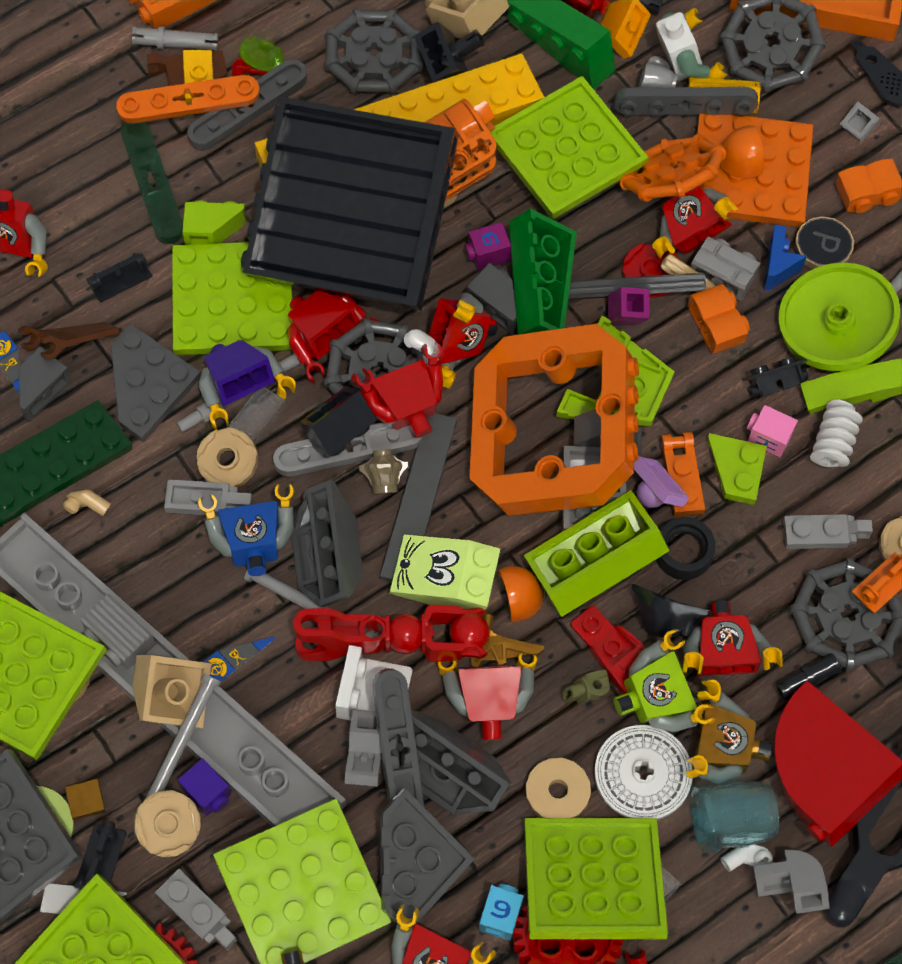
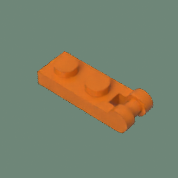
[661,432,705,517]

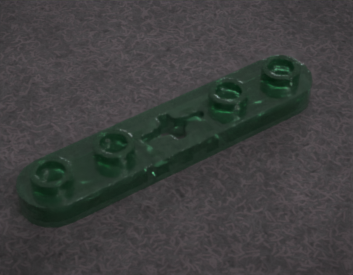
[121,122,183,244]

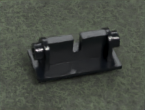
[86,253,153,302]
[742,356,809,399]
[74,822,127,890]

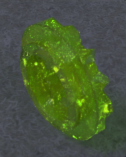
[239,36,284,71]

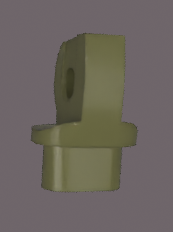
[562,670,610,704]

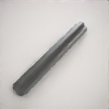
[568,273,706,299]

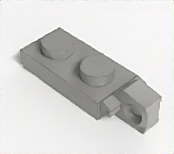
[164,479,253,515]
[783,514,873,549]
[155,869,237,951]

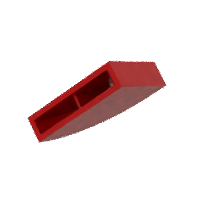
[775,681,902,847]

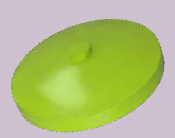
[779,263,901,371]

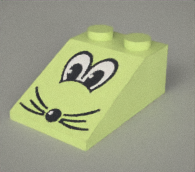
[389,535,500,610]

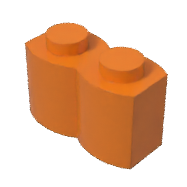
[835,159,902,213]
[687,284,750,354]

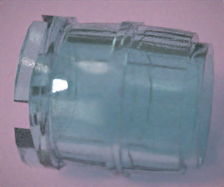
[691,782,779,853]

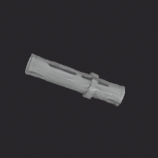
[132,26,218,51]

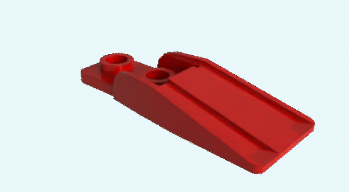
[571,606,649,723]

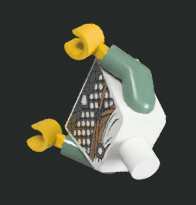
[656,8,728,82]

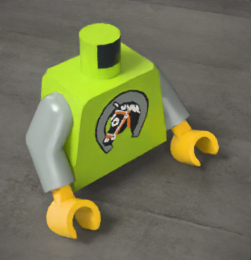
[614,629,716,732]

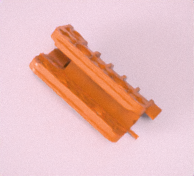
[424,98,496,201]

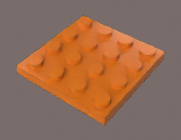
[697,113,813,227]

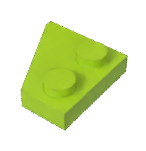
[707,433,767,505]

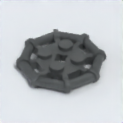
[719,0,827,92]
[324,8,424,95]
[324,317,423,422]
[790,558,902,671]

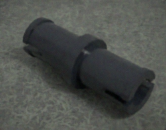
[775,653,842,701]

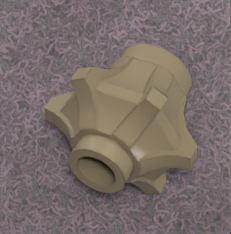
[359,449,408,494]

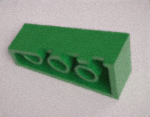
[507,0,615,90]
[509,208,577,335]

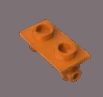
[851,552,902,614]

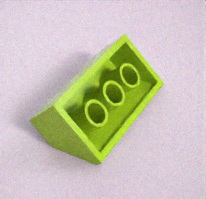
[524,490,670,617]

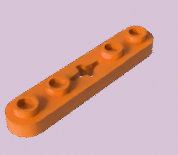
[116,75,260,123]

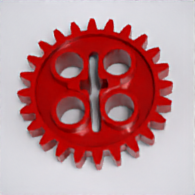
[513,905,623,964]

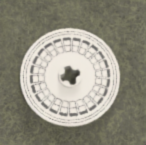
[594,725,692,820]

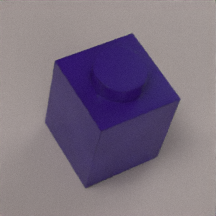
[178,758,231,817]

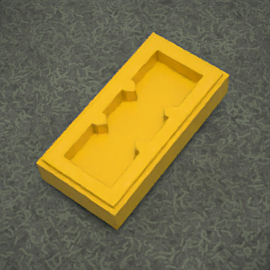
[183,50,213,104]

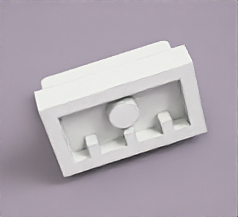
[335,645,412,721]

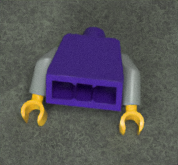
[199,340,296,430]

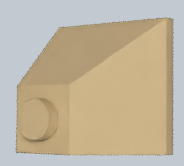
[132,655,211,728]

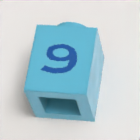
[478,884,524,941]

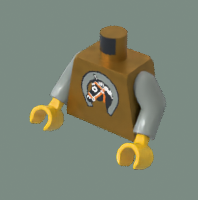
[686,680,772,784]

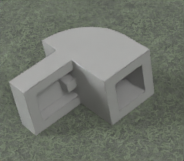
[345,710,382,787]
[753,850,830,914]

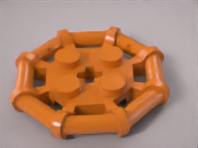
[619,134,726,202]

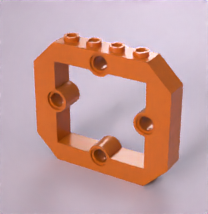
[470,324,639,516]

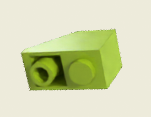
[183,200,246,245]

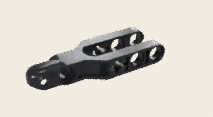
[823,751,902,928]

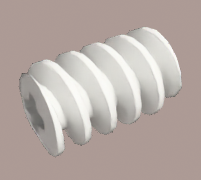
[810,399,863,467]

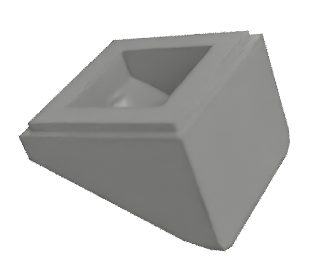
[840,101,882,141]

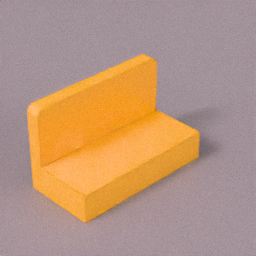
[601,0,651,59]

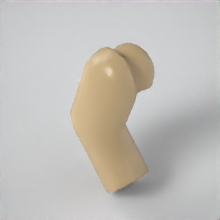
[63,489,111,516]

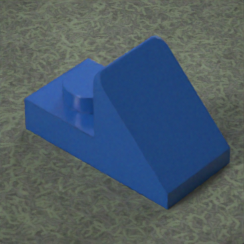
[764,225,806,291]

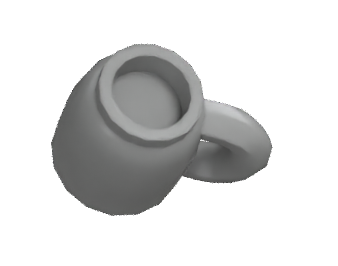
[638,56,678,88]

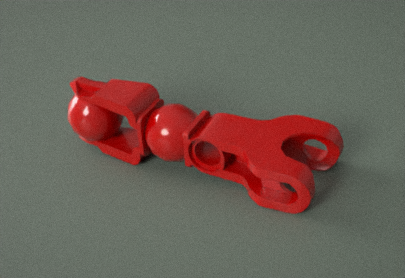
[293,605,490,662]

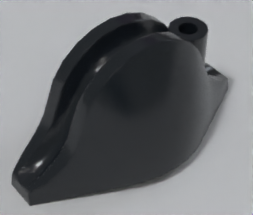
[632,584,712,638]

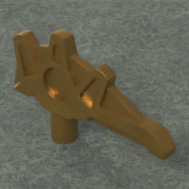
[470,613,545,667]

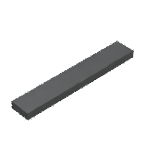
[380,413,457,583]

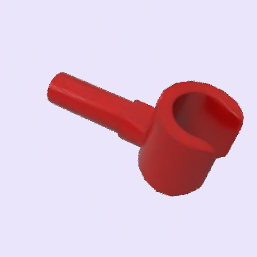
[231,58,272,76]

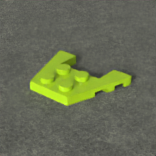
[556,316,675,426]

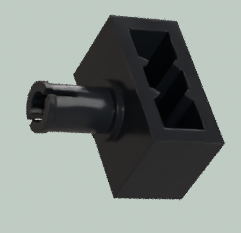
[414,22,485,83]
[299,386,377,457]

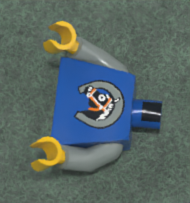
[198,484,295,576]

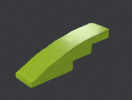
[800,358,902,414]

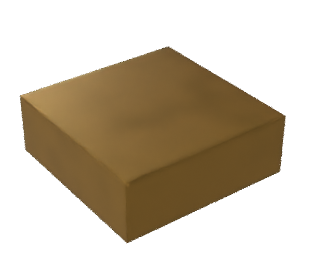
[65,779,106,821]

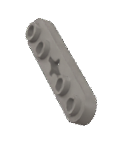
[273,422,423,477]

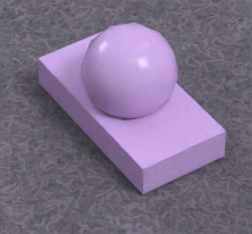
[634,456,689,508]

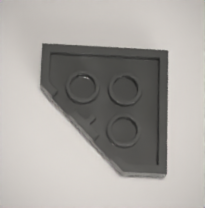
[111,324,201,443]
[380,789,475,928]

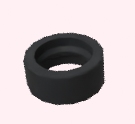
[656,517,716,580]

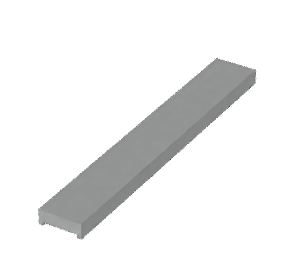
[0,513,346,827]

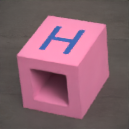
[747,405,798,458]

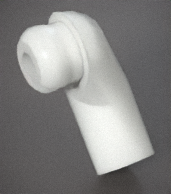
[404,329,439,364]
[720,842,773,872]

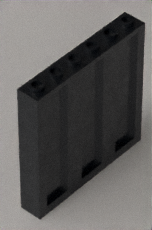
[241,97,459,311]

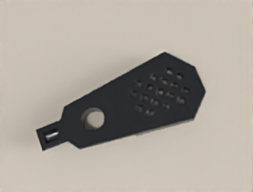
[850,38,902,108]

